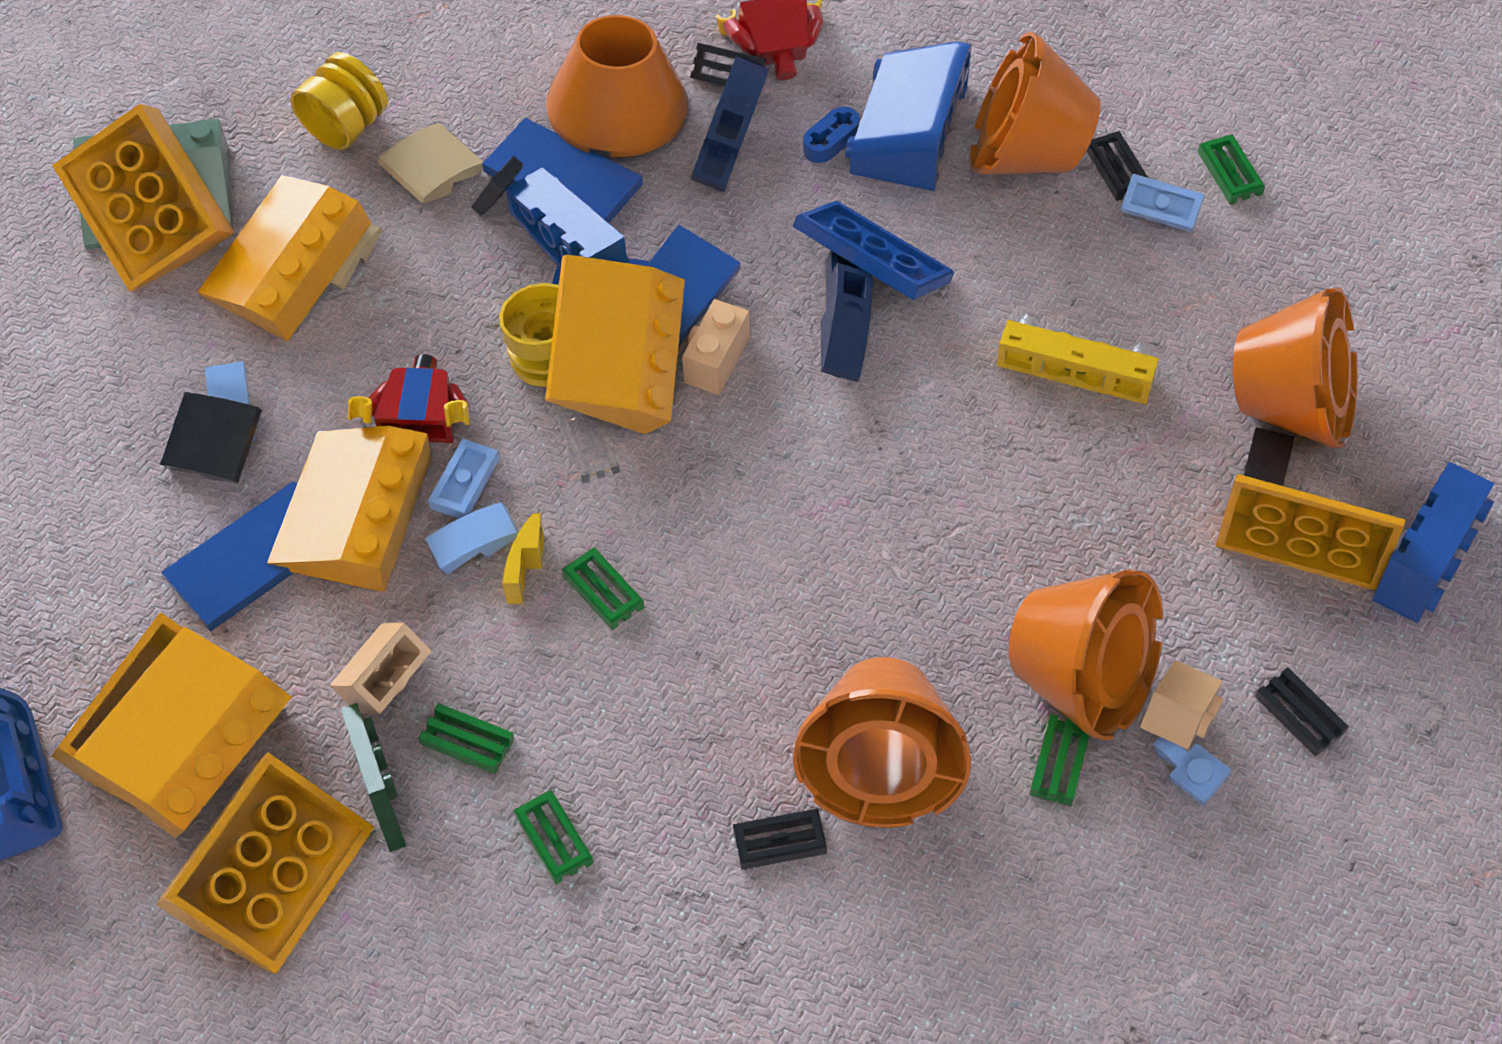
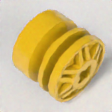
[290,52,388,150]
[499,283,559,387]

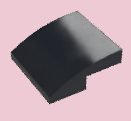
[160,392,262,483]

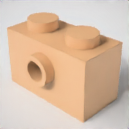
[682,299,750,395]
[329,623,432,714]
[1140,660,1224,749]

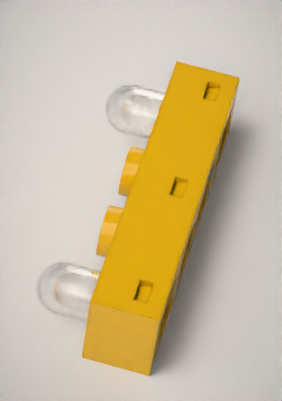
[997,312,1159,405]

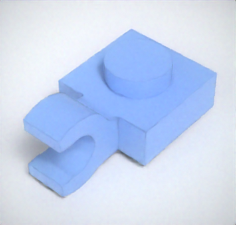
[1153,737,1231,806]

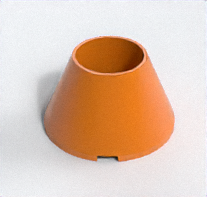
[546,15,689,157]
[969,32,1101,175]
[1233,287,1358,448]
[1009,569,1164,740]
[793,657,971,828]

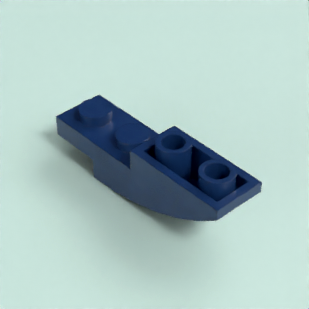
[690,56,769,192]
[821,251,873,382]

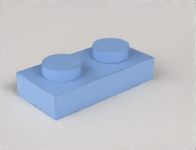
[1121,174,1204,232]
[428,438,500,519]

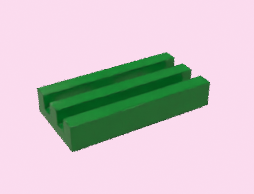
[1198,134,1265,204]
[562,547,645,630]
[418,703,515,774]
[1030,714,1089,806]
[513,790,594,885]

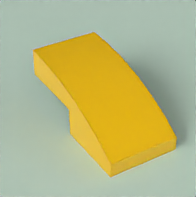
[502,513,545,604]

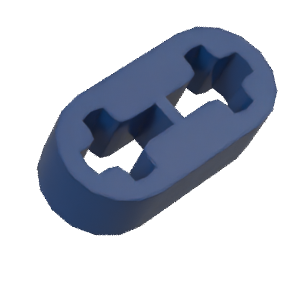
[803,107,860,163]

